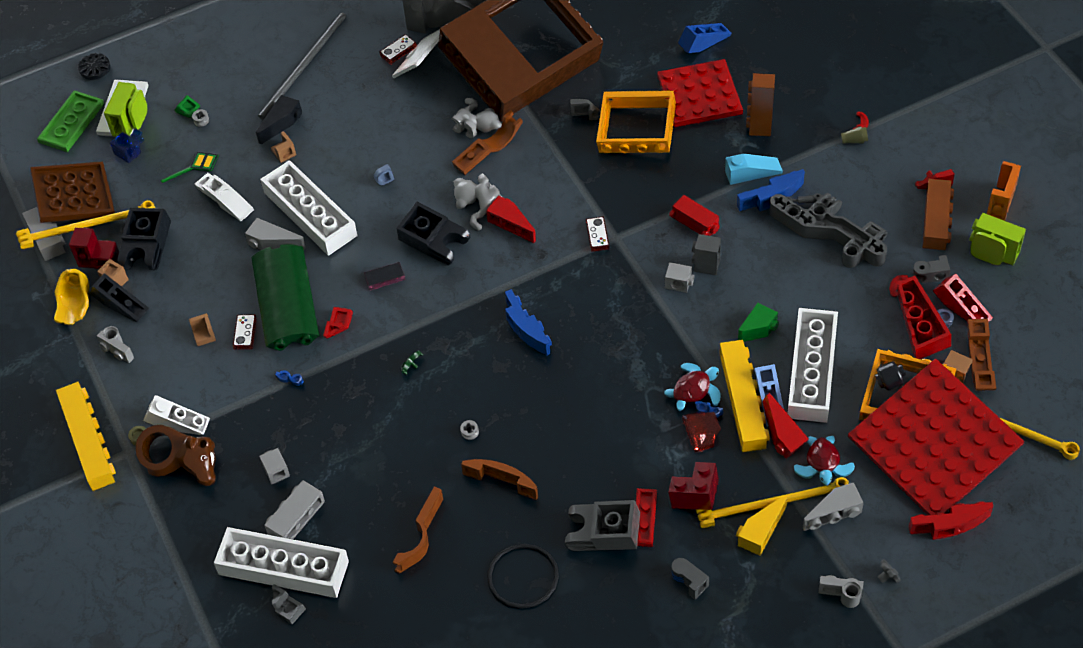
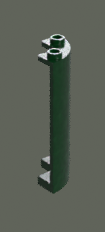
[251,244,319,351]

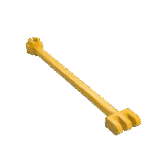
[16,200,155,249]
[999,417,1080,460]
[696,477,849,528]

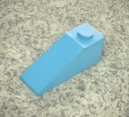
[725,154,783,185]

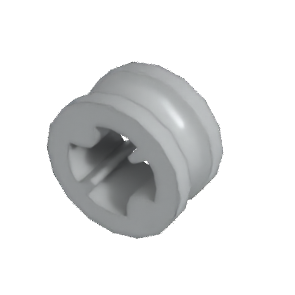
[192,109,209,127]
[460,420,479,440]

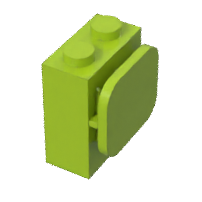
[104,82,147,139]
[969,213,1026,265]

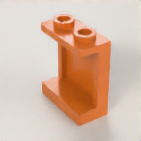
[987,161,1021,221]

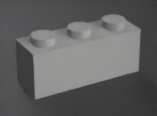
[22,207,66,261]
[264,480,325,540]

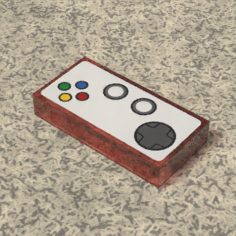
[379,34,417,64]
[586,216,609,252]
[233,314,257,350]

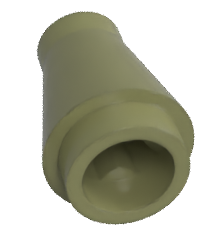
[841,126,868,144]

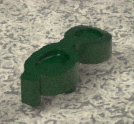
[400,351,423,376]

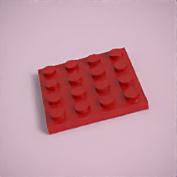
[657,59,743,127]

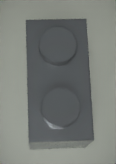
[692,234,721,275]

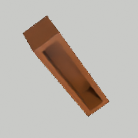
[746,73,775,136]
[922,179,954,250]

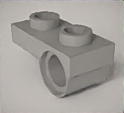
[97,326,134,363]
[818,575,864,608]

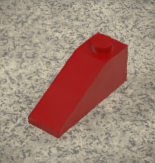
[486,195,536,243]
[933,274,993,322]
[762,393,809,459]

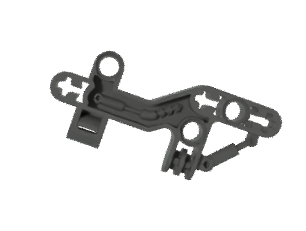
[769,193,887,268]

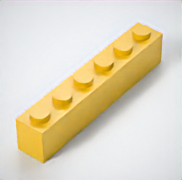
[719,340,770,452]
[56,382,116,491]

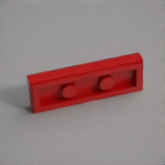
[636,488,657,547]

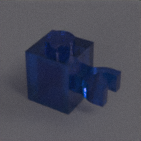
[110,129,144,163]

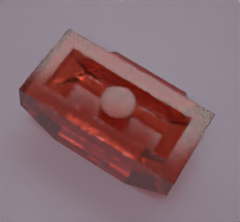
[682,412,721,452]

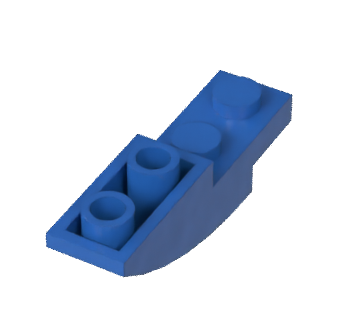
[737,169,805,212]
[505,289,552,355]

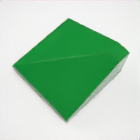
[174,95,200,118]

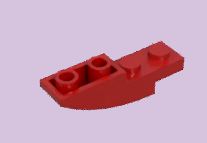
[909,501,993,540]

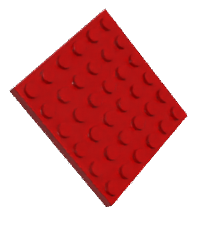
[848,358,1025,515]

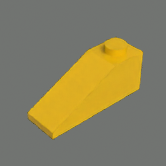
[736,495,788,556]

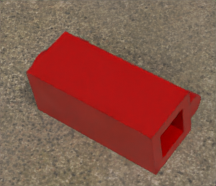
[669,195,720,236]

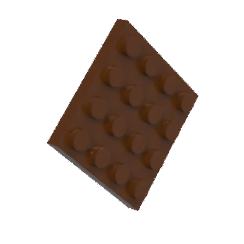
[30,162,115,223]

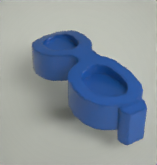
[275,370,304,386]
[695,401,724,418]

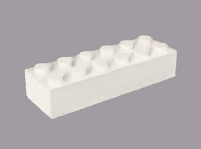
[260,160,358,256]
[787,308,838,423]
[214,527,349,598]

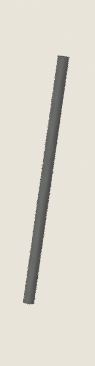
[258,12,346,120]

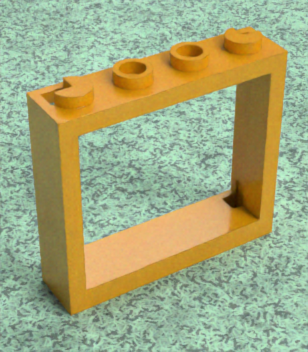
[596,91,676,153]
[859,349,956,421]

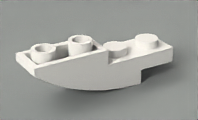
[195,173,254,222]

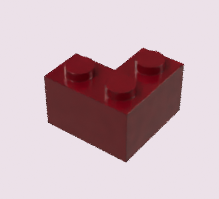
[69,227,119,269]
[668,462,719,510]

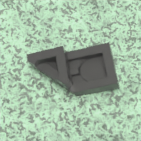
[570,99,601,120]
[272,584,306,624]

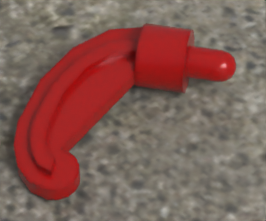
[853,112,869,129]
[889,275,910,297]

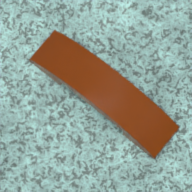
[968,319,996,390]
[461,459,538,500]

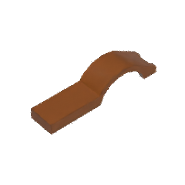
[452,110,523,175]
[393,487,443,574]

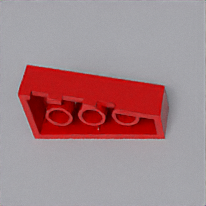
[898,276,952,359]

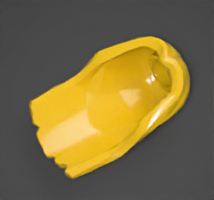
[54,269,89,325]

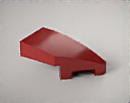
[915,169,955,189]
[323,307,353,338]

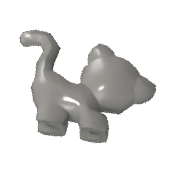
[451,98,502,138]
[453,173,502,231]

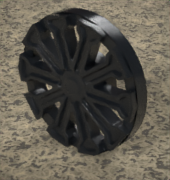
[78,53,111,80]

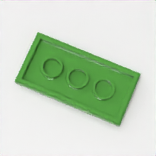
[37,90,105,152]

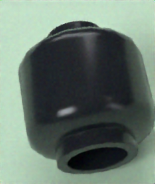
[874,361,906,391]

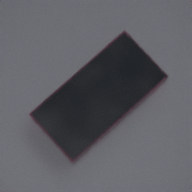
[364,262,405,290]

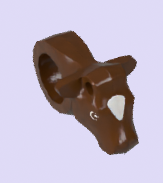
[136,425,216,486]

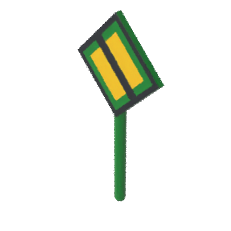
[161,152,219,183]

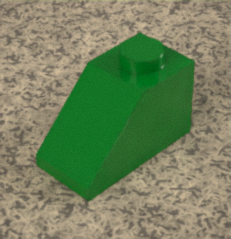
[738,303,779,342]

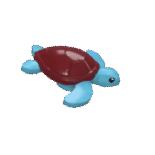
[664,363,721,411]
[794,436,855,486]

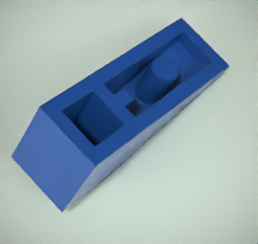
[678,23,732,53]

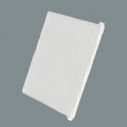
[392,29,440,78]

